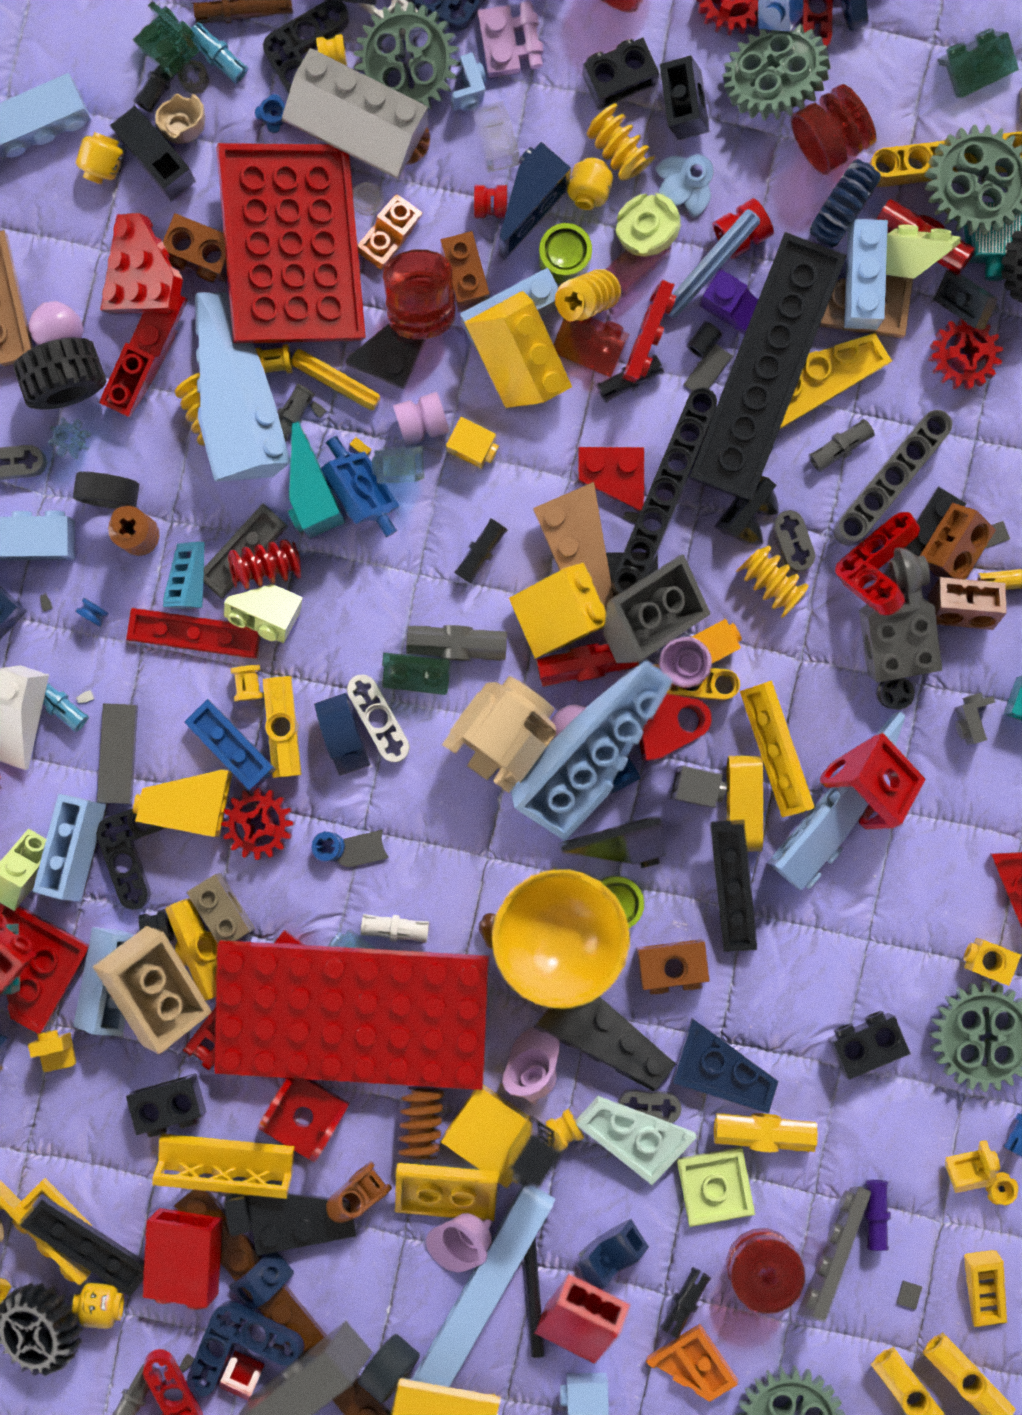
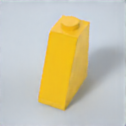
[133,770,233,837]

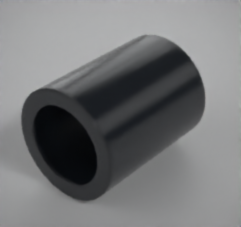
[686,321,722,359]

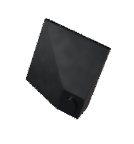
[558,816,666,868]

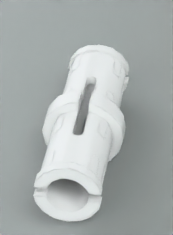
[361,914,429,943]

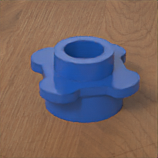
[255,94,285,133]

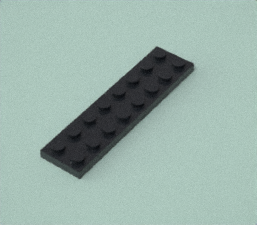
[689,232,847,501]

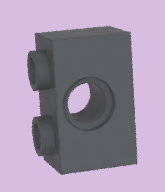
[670,766,726,808]

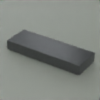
[203,503,288,599]
[97,703,138,804]

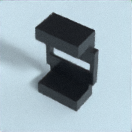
[223,1193,252,1236]

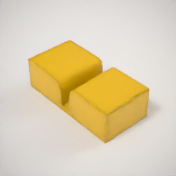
[350,437,372,455]

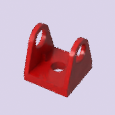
[639,694,712,762]
[820,732,926,829]
[257,1078,350,1163]

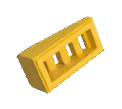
[964,1250,1007,1327]

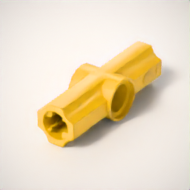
[262,676,302,778]
[165,897,218,1001]
[713,1113,818,1152]
[923,1332,1016,1415]
[871,1347,945,1415]

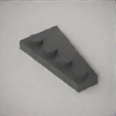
[797,1186,871,1322]

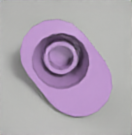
[502,1027,560,1104]
[426,1213,492,1273]

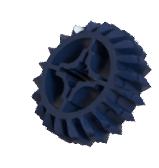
[810,159,881,248]

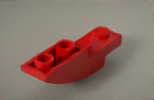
[99,295,188,417]

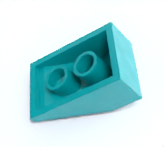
[287,422,346,538]

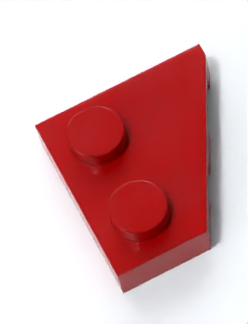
[578,447,644,512]

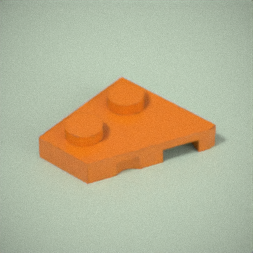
[646,1324,738,1402]

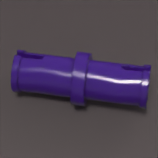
[864,1179,891,1251]

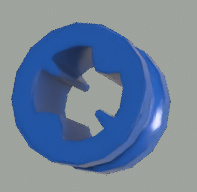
[75,598,109,627]
[311,831,345,862]

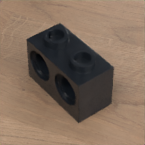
[582,37,659,110]
[828,1011,911,1080]
[126,1073,207,1138]

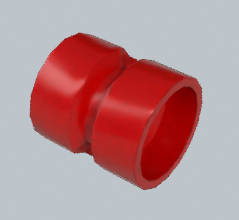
[712,198,774,259]

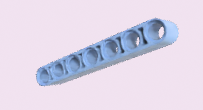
[412,1185,555,1387]

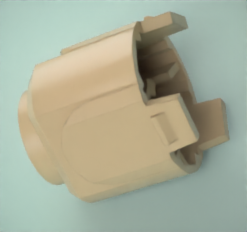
[442,676,556,793]

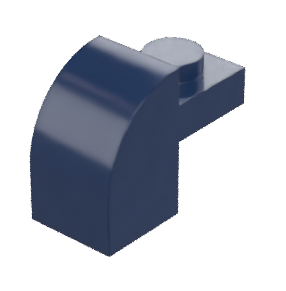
[314,693,370,776]
[577,1219,649,1290]

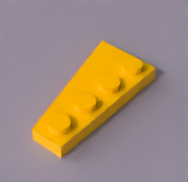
[779,333,892,430]

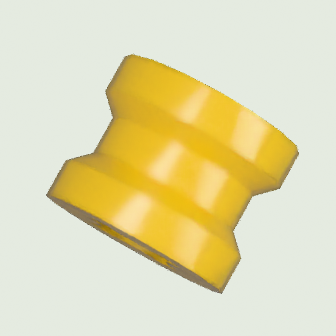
[316,34,347,66]
[545,1108,585,1151]

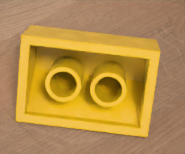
[464,290,572,408]
[391,1378,500,1415]

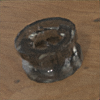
[178,60,209,94]

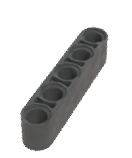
[833,410,952,545]

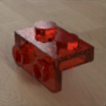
[554,316,630,378]

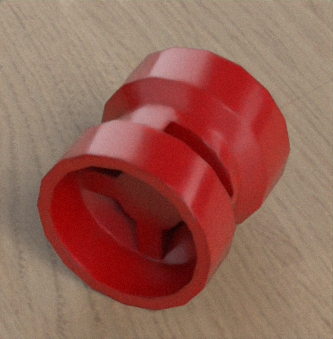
[474,185,507,219]

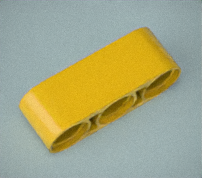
[653,664,740,701]
[726,756,763,852]

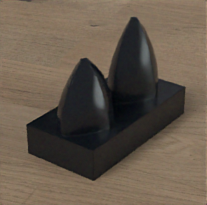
[933,269,1000,329]
[714,476,779,545]

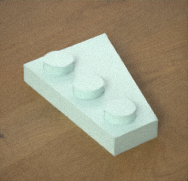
[576,1096,697,1185]

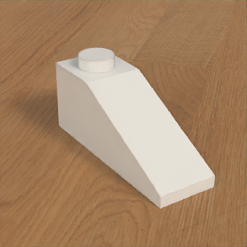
[0,665,49,770]

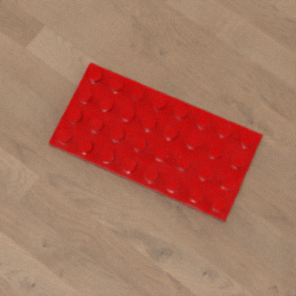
[215,940,489,1090]

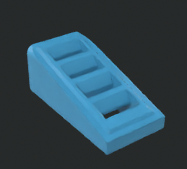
[163,541,205,609]

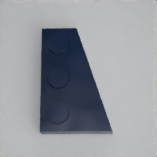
[672,1017,779,1113]

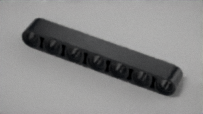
[612,387,717,597]

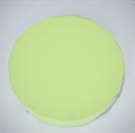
[615,193,681,257]

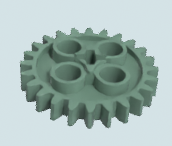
[354,2,460,110]
[722,25,831,121]
[925,124,1022,235]
[929,981,1022,1092]
[736,1365,845,1415]

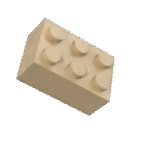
[93,926,212,1054]

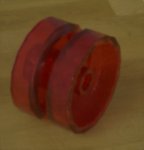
[726,1228,805,1314]

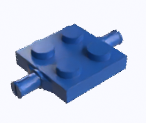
[320,436,399,538]

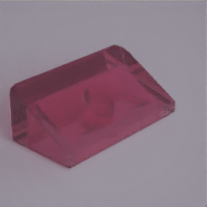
[605,247,672,298]

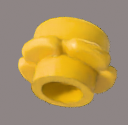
[985,1172,1018,1206]

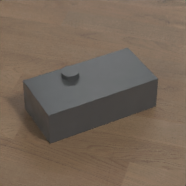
[238,1321,372,1415]

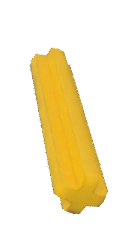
[291,349,380,411]

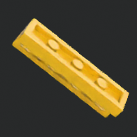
[740,680,815,818]
[152,1133,294,1199]

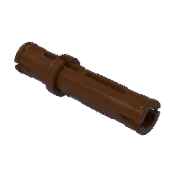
[193,0,293,25]

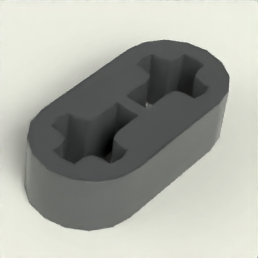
[0,445,47,480]
[773,510,815,572]
[618,1089,682,1123]

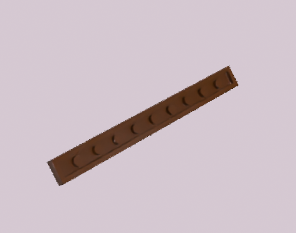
[174,1189,391,1415]

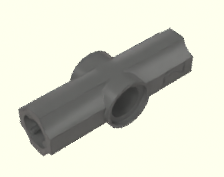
[406,625,507,661]

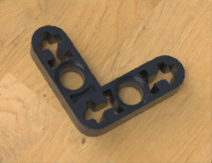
[263,0,349,95]
[96,808,167,910]

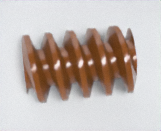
[108,506,160,556]
[397,1086,444,1160]

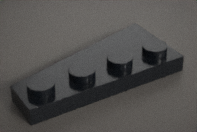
[533,996,676,1091]

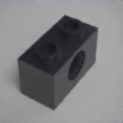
[660,55,710,140]

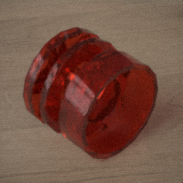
[790,84,877,175]
[383,249,456,339]

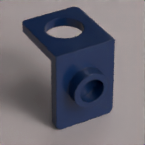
[229,1252,294,1310]

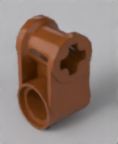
[326,1161,392,1223]

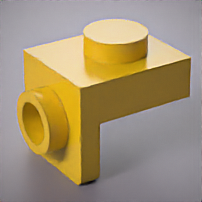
[28,1030,77,1072]
[945,1140,1000,1193]

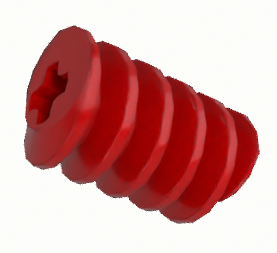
[228,539,301,590]

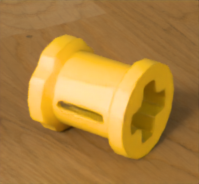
[255,344,293,375]
[230,665,264,702]

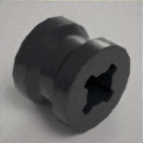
[876,678,915,710]
[138,909,174,942]

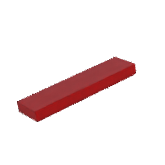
[126,608,261,659]

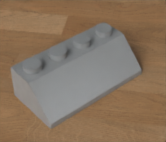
[282,48,428,179]

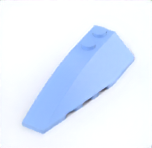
[195,292,291,482]
[511,661,673,841]
[767,712,905,890]

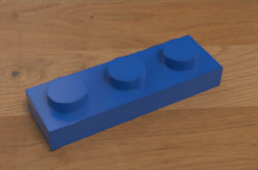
[184,699,276,792]

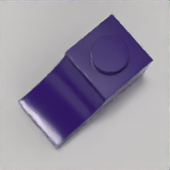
[699,268,758,335]

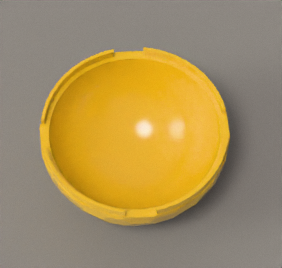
[492,870,630,1008]

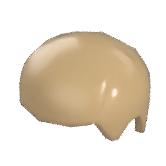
[155,94,205,144]

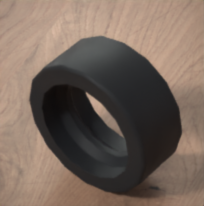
[72,471,140,509]

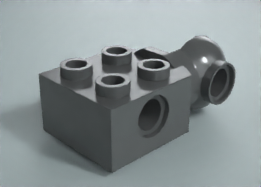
[859,547,942,682]

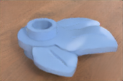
[656,154,714,218]

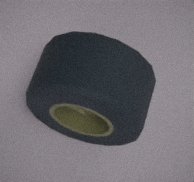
[358,1334,420,1403]

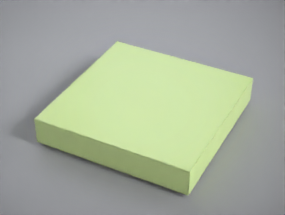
[676,1146,755,1227]

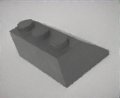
[603,555,711,663]

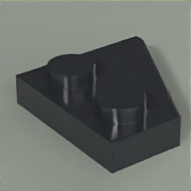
[346,315,430,390]

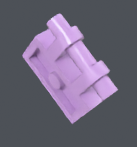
[478,1,544,78]

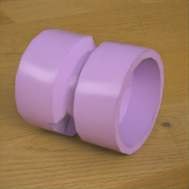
[393,392,450,446]

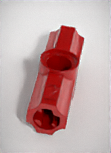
[876,199,975,274]
[536,643,639,687]

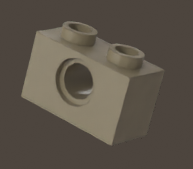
[187,873,255,943]

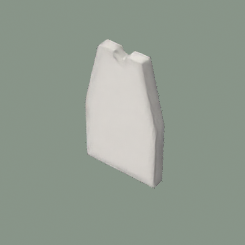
[76,690,94,703]

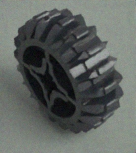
[0,1283,83,1376]

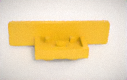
[0,1178,92,1285]

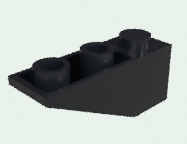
[109,106,196,201]

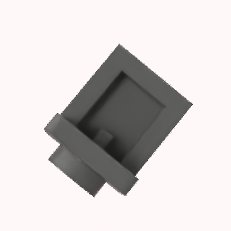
[955,692,995,745]

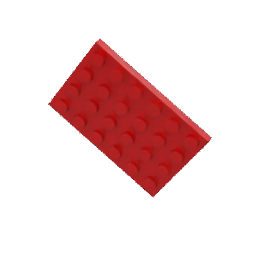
[216,143,366,343]

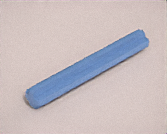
[669,209,760,318]

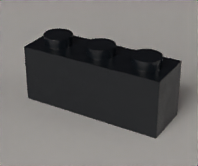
[509,1115,562,1189]

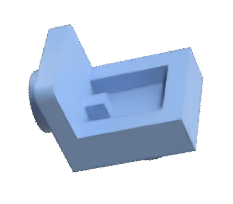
[451,52,486,111]

